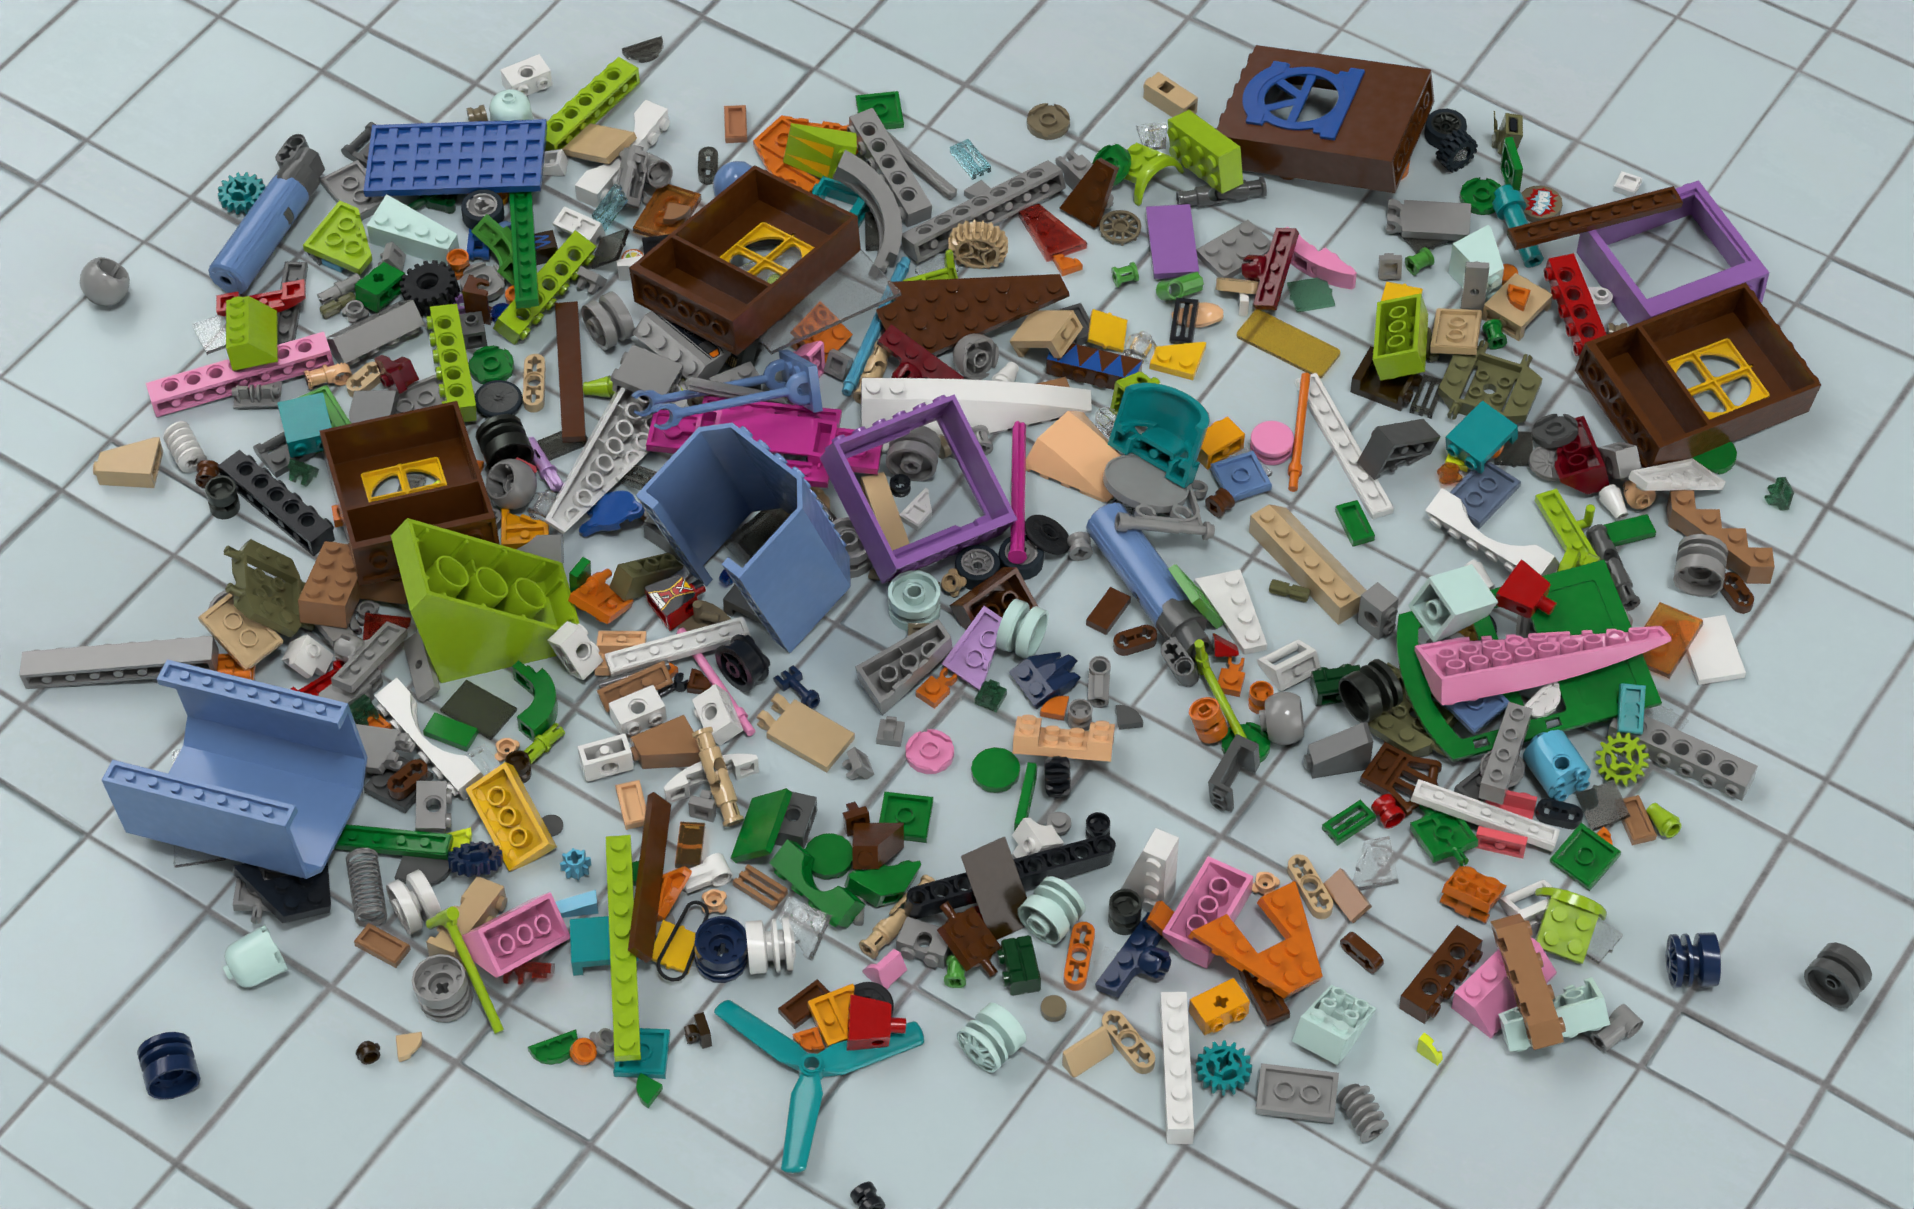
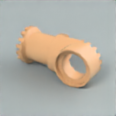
[304,363,352,390]

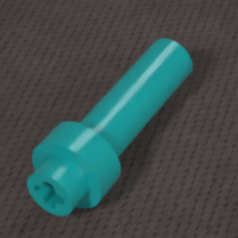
[1492,185,1544,268]

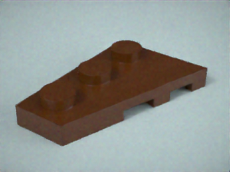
[1060,158,1119,228]

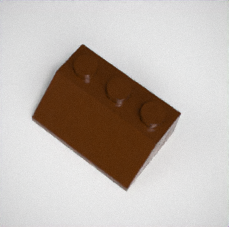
[950,567,1038,630]

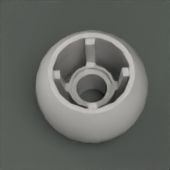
[80,257,130,306]
[486,459,537,510]
[1259,692,1304,745]

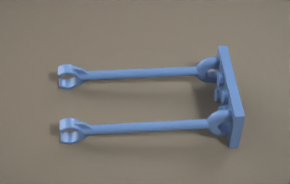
[631,349,823,430]

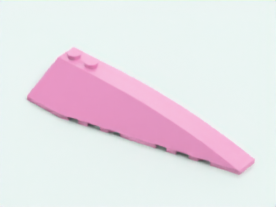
[1415,626,1671,705]

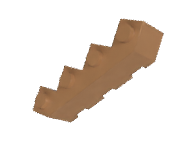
[1666,490,1775,584]
[1490,913,1566,1050]

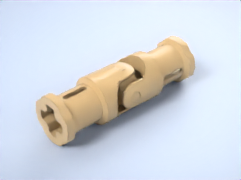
[853,341,891,404]

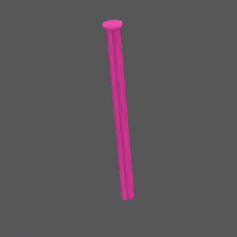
[1008,421,1027,564]

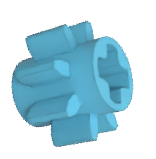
[560,848,592,880]

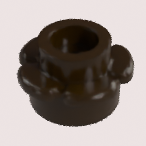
[355,1041,380,1065]

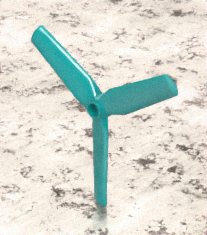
[714,1000,924,1173]

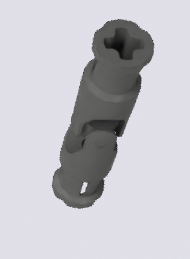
[1176,177,1267,207]
[1586,524,1640,611]

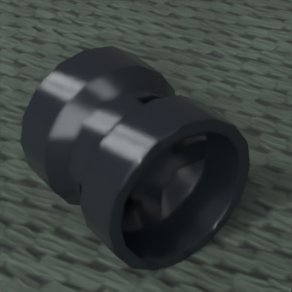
[1085,812,1111,839]
[850,1182,886,1209]

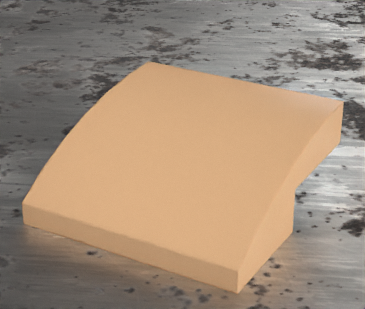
[595,631,647,676]

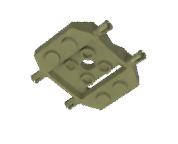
[1438,340,1543,424]
[223,539,315,638]
[1368,662,1459,757]

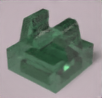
[288,459,319,486]
[1764,477,1794,511]
[975,679,1007,713]
[349,694,379,726]

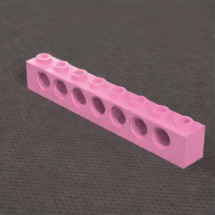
[146,332,334,417]

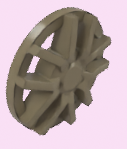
[1100,210,1141,246]

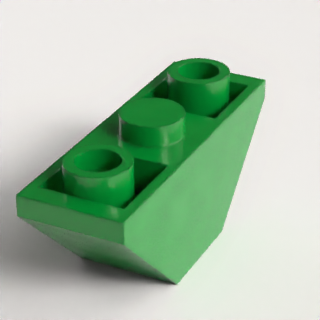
[844,860,921,907]

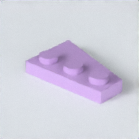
[942,606,1002,692]

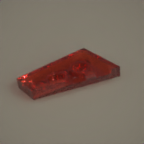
[1019,204,1087,262]

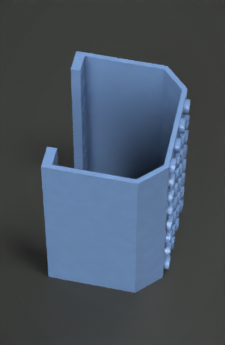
[636,423,851,653]
[102,659,368,879]

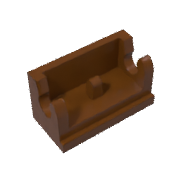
[462,274,493,325]

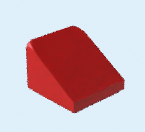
[1212,633,1239,657]

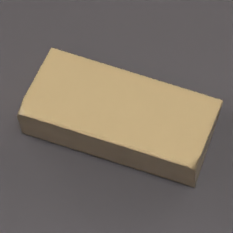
[1062,1026,1114,1078]

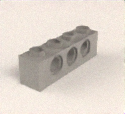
[1479,702,1533,805]

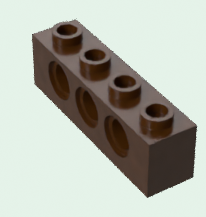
[1399,925,1483,1024]

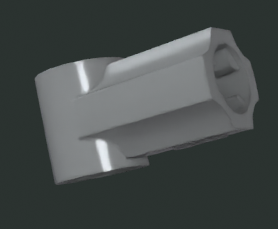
[1087,656,1111,708]
[1590,1004,1644,1052]

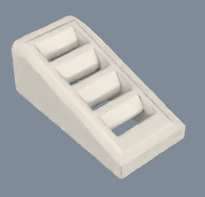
[543,149,568,176]

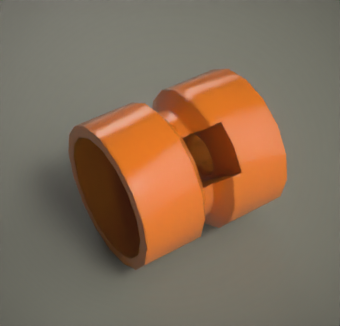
[1189,697,1228,744]

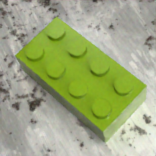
[1167,110,1243,194]
[1373,293,1429,380]

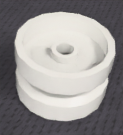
[386,869,441,935]

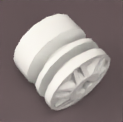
[745,917,796,975]

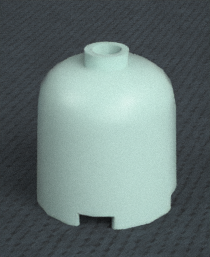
[489,89,533,121]
[223,925,289,987]

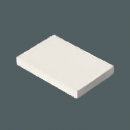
[1678,615,1746,685]

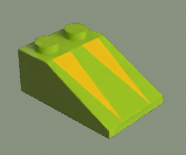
[783,123,857,180]

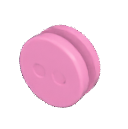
[1250,421,1294,465]

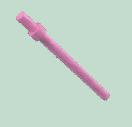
[677,628,755,736]

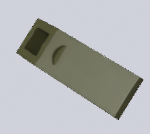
[609,552,683,601]

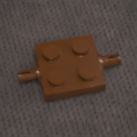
[937,901,1001,978]

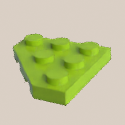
[303,200,372,275]

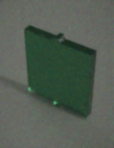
[1287,278,1335,313]

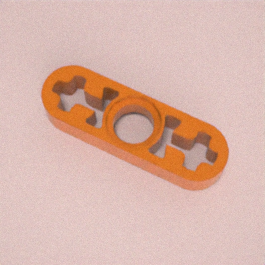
[1064,922,1095,991]

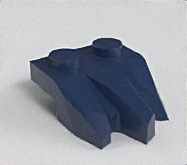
[1009,652,1081,709]

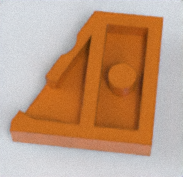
[657,866,692,922]

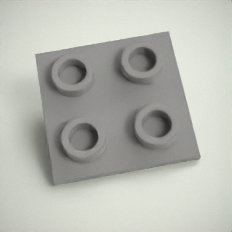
[232,380,282,408]

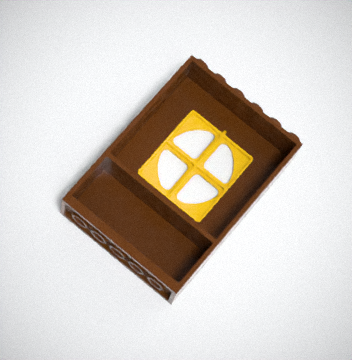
[629,165,861,356]
[1575,282,1821,468]
[319,401,500,586]

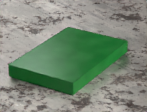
[730,788,792,863]

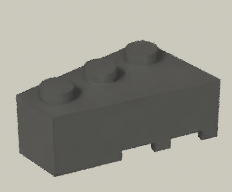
[1357,419,1441,480]

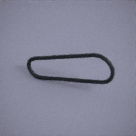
[656,900,709,982]

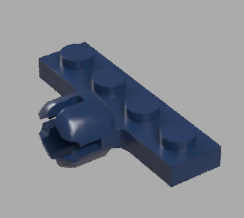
[1095,912,1171,998]

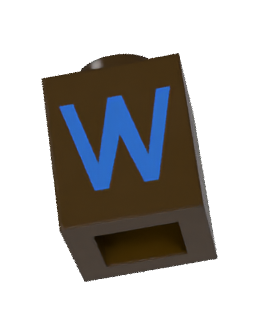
[535,230,558,265]

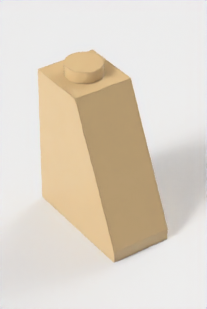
[93,437,163,488]

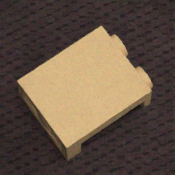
[1482,273,1553,341]
[1010,310,1083,358]

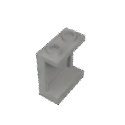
[610,345,683,410]

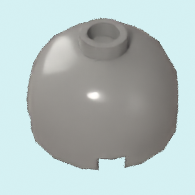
[953,333,999,380]

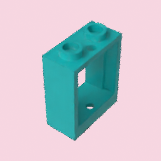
[812,176,870,227]

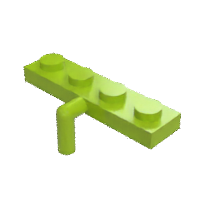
[1534,488,1597,566]

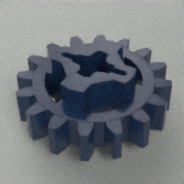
[448,841,503,877]

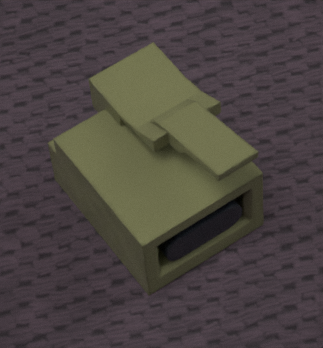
[1492,111,1523,157]

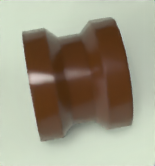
[195,460,220,488]
[1205,488,1235,517]

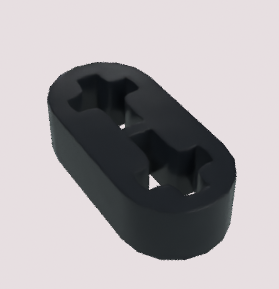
[1535,798,1583,830]

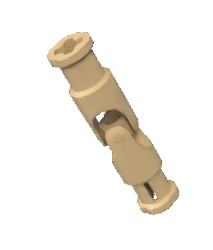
[692,727,744,827]
[859,875,935,959]

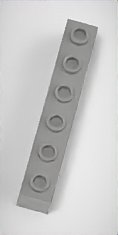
[847,108,932,227]
[1606,715,1758,801]

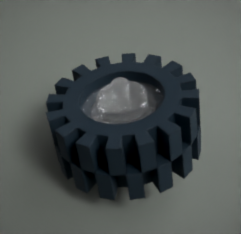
[1435,129,1478,172]

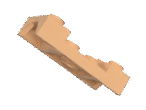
[1012,715,1115,762]

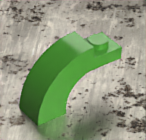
[471,214,514,285]

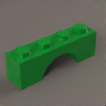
[769,839,866,928]

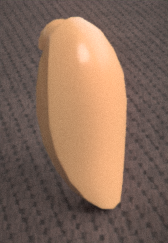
[1171,302,1224,328]

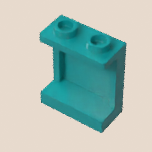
[277,392,332,458]
[1445,400,1518,474]
[570,916,639,976]

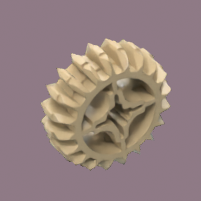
[948,219,1008,269]

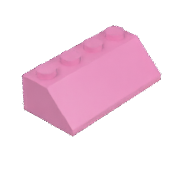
[1162,856,1253,969]
[462,892,570,978]
[1451,936,1557,1038]

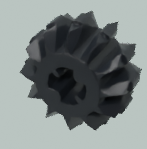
[1044,756,1071,798]

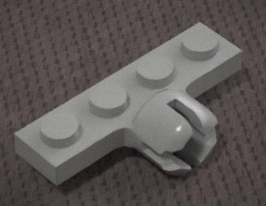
[331,621,408,693]

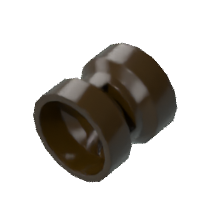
[505,750,532,784]

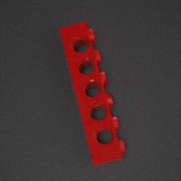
[1543,253,1607,357]

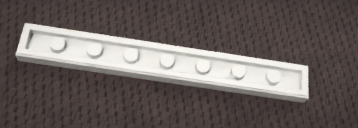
[1295,373,1394,520]

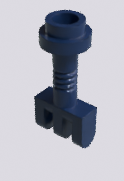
[773,665,820,709]

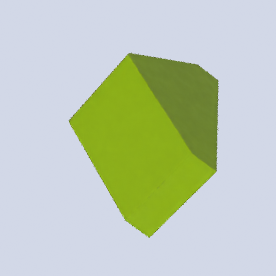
[391,518,580,683]

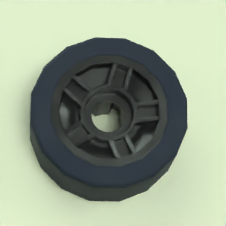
[1424,108,1467,148]

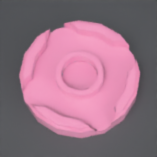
[906,729,954,774]

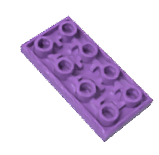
[1146,204,1199,279]

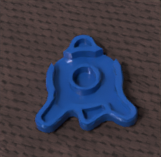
[579,491,645,537]

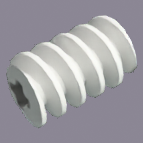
[163,421,207,473]

